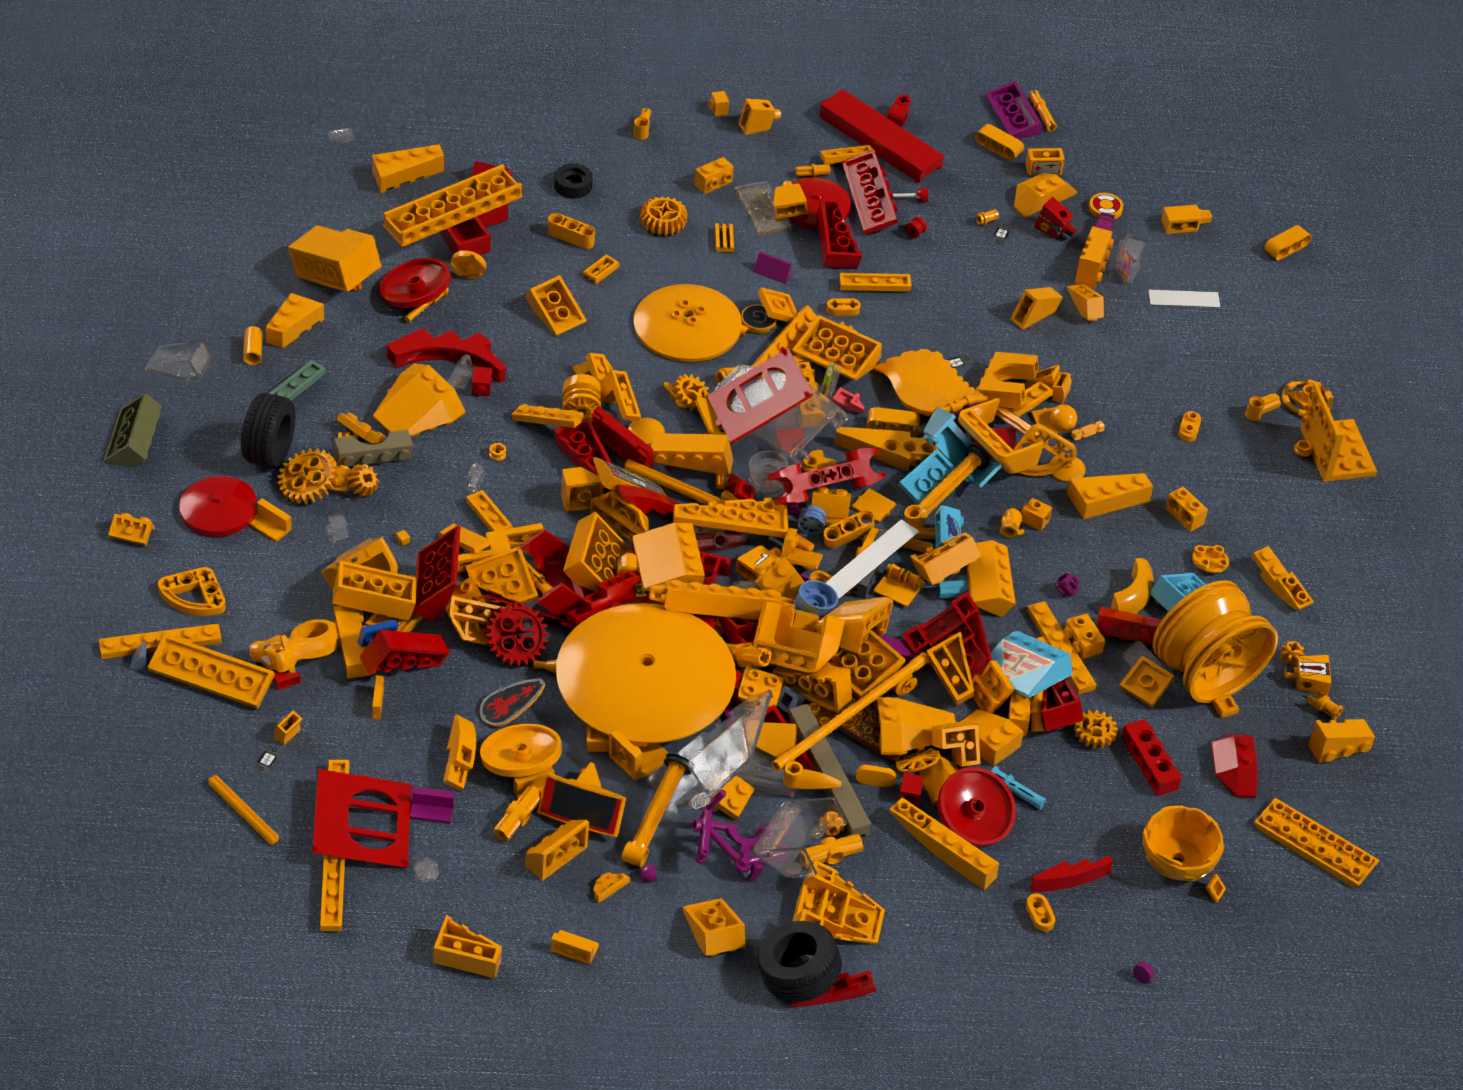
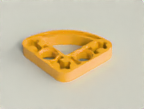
[1013,424,1077,476]
[158,567,226,616]

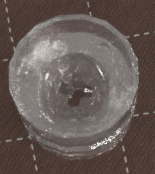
[749,450,788,500]

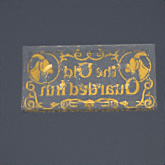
[735,181,792,237]

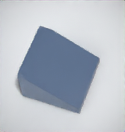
[131,642,147,670]

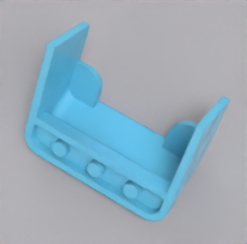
[923,407,1002,488]

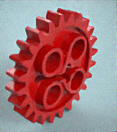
[484,602,549,667]

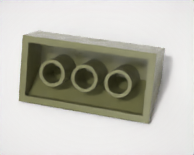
[103,393,162,467]

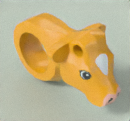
[249,619,340,673]

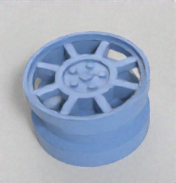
[798,505,826,535]

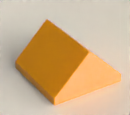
[919,756,959,806]

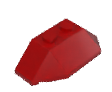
[1211,733,1258,798]

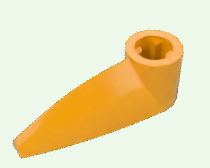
[783,761,841,789]

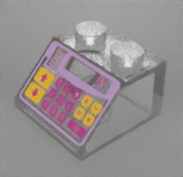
[1115,234,1147,287]

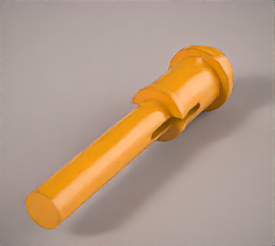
[404,288,449,323]

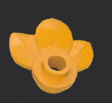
[801,449,837,478]

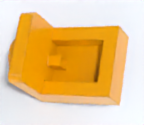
[329,465,351,493]

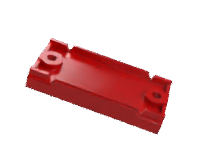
[591,406,653,469]

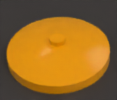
[480,724,562,777]

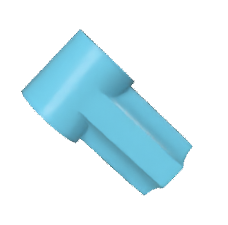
[937,575,969,598]

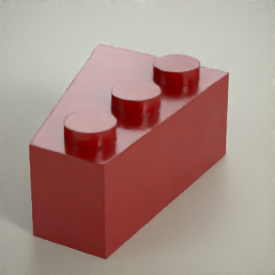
[1042,678,1084,732]

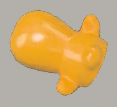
[1000,508,1025,539]

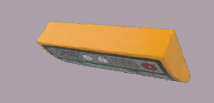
[593,457,666,496]

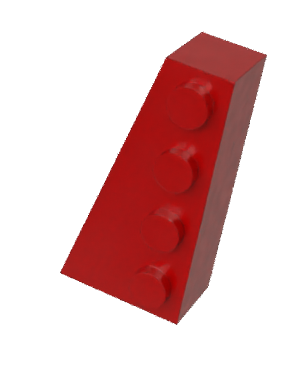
[817,199,862,269]
[554,418,612,489]
[359,630,450,674]

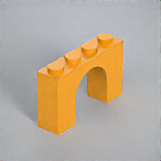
[975,352,1039,409]

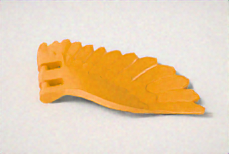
[873,349,988,416]

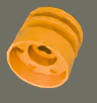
[562,374,601,422]

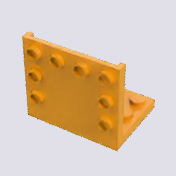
[1301,382,1377,482]

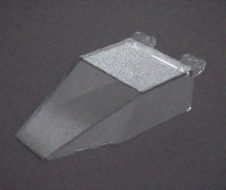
[714,364,849,468]
[647,689,772,822]

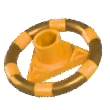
[1281,379,1334,417]

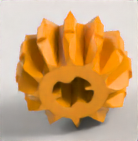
[346,464,380,497]

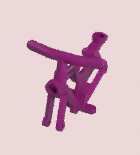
[692,789,791,882]

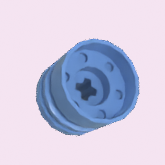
[794,580,839,620]

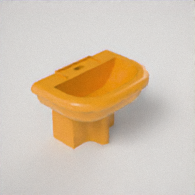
[321,537,398,591]

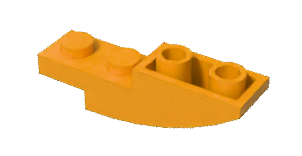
[1251,546,1314,610]
[443,714,476,791]

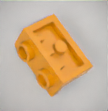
[108,513,155,546]

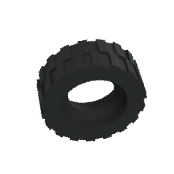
[554,163,593,199]

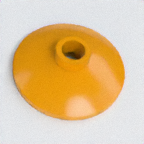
[1049,456,1085,483]

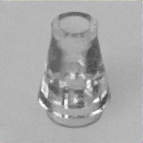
[328,127,354,144]
[466,464,486,493]

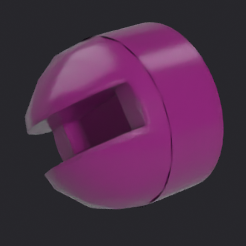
[641,864,657,882]

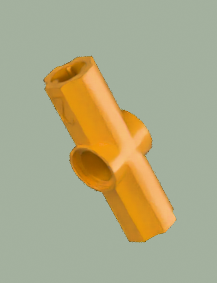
[726,643,771,667]
[493,786,541,842]
[799,834,863,868]

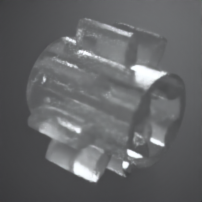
[413,857,440,883]

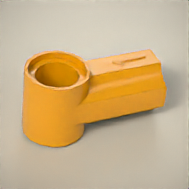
[1245,393,1281,421]

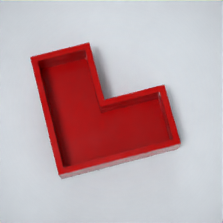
[439,204,508,255]

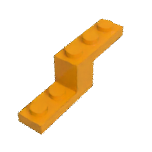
[586,353,641,421]
[457,523,544,574]

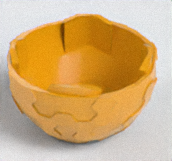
[1142,805,1224,882]

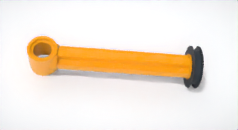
[904,444,989,528]
[621,753,694,868]

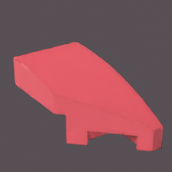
[831,387,865,413]

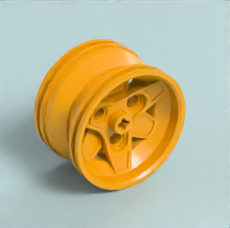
[1153,581,1278,703]

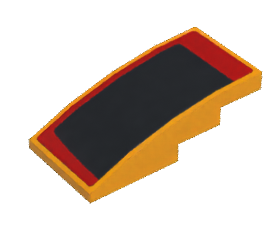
[537,773,626,837]

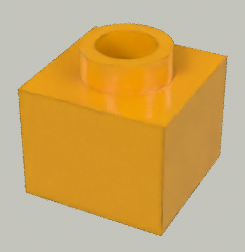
[709,91,729,116]

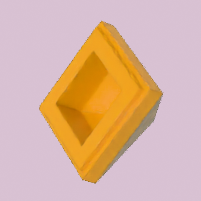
[1205,873,1226,903]

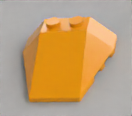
[373,363,466,437]
[873,697,956,755]
[793,860,885,945]

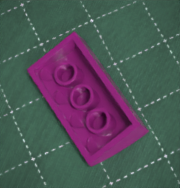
[985,81,1043,138]

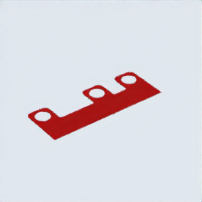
[479,594,578,628]

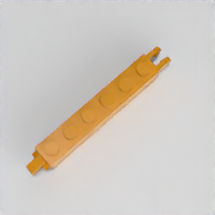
[649,580,796,620]

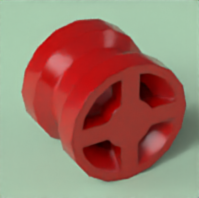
[905,216,927,238]

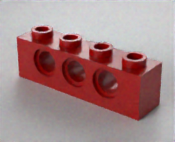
[1121,719,1182,796]

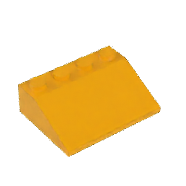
[792,315,882,381]
[563,512,631,592]
[632,523,705,591]
[825,629,905,699]

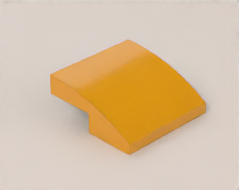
[972,660,1015,713]

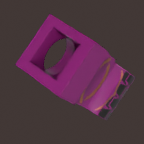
[1095,212,1115,231]

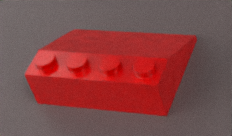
[413,525,461,622]

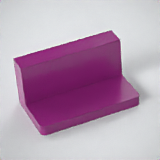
[410,787,455,824]

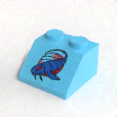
[935,505,964,549]

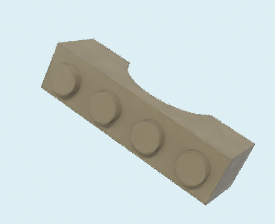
[333,430,413,466]

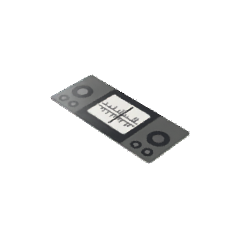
[992,222,1012,245]
[947,354,973,368]
[252,744,282,774]

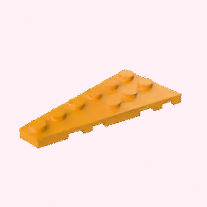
[673,498,788,538]

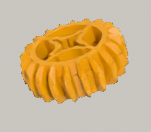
[640,196,687,236]

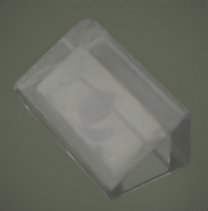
[1121,640,1162,668]

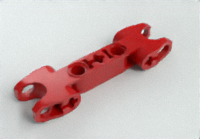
[767,448,886,505]

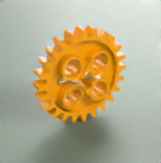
[278,448,339,504]

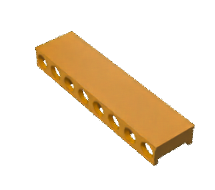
[383,164,522,247]

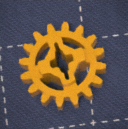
[672,374,710,412]
[1074,710,1118,749]

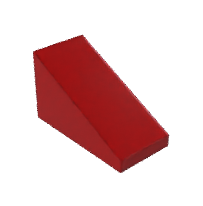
[272,672,301,691]

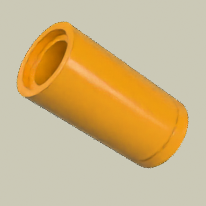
[243,326,263,365]

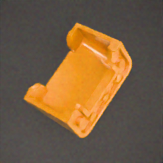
[814,597,893,654]

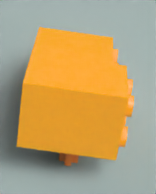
[288,225,382,292]

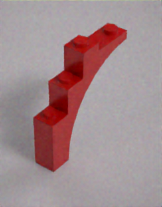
[386,328,507,383]

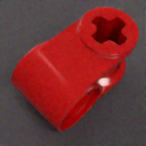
[887,95,911,126]

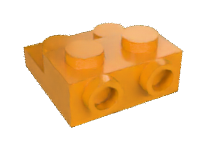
[755,557,805,601]

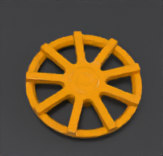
[896,748,940,773]

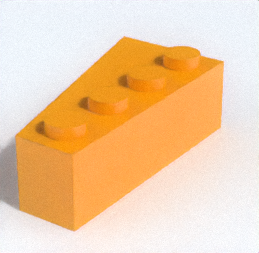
[372,144,444,193]

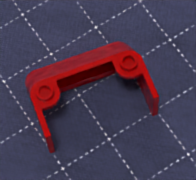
[520,529,592,616]

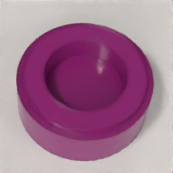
[1133,962,1154,984]

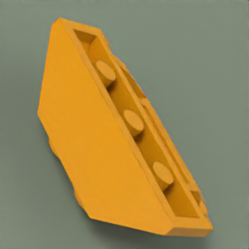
[1013,173,1077,218]
[590,491,649,543]
[448,596,525,647]

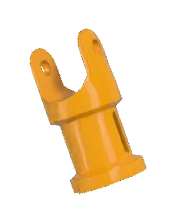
[1306,690,1344,720]

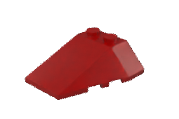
[902,592,992,679]

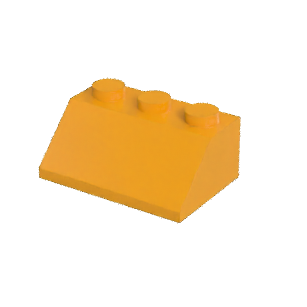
[525,820,589,881]

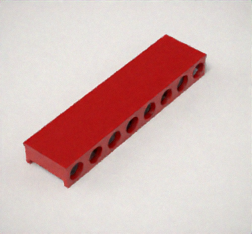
[819,89,944,183]

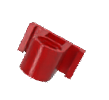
[699,551,731,585]

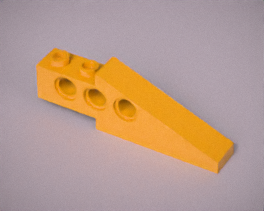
[834,426,947,471]

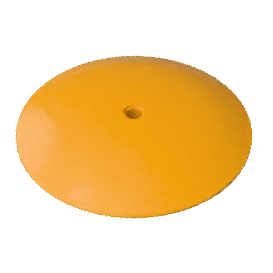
[556,603,736,743]

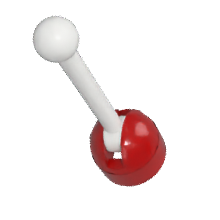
[893,188,928,202]

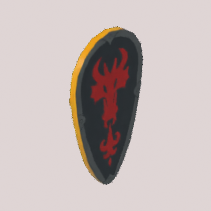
[479,679,545,727]

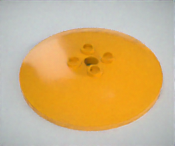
[634,284,742,362]

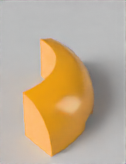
[1111,558,1154,614]

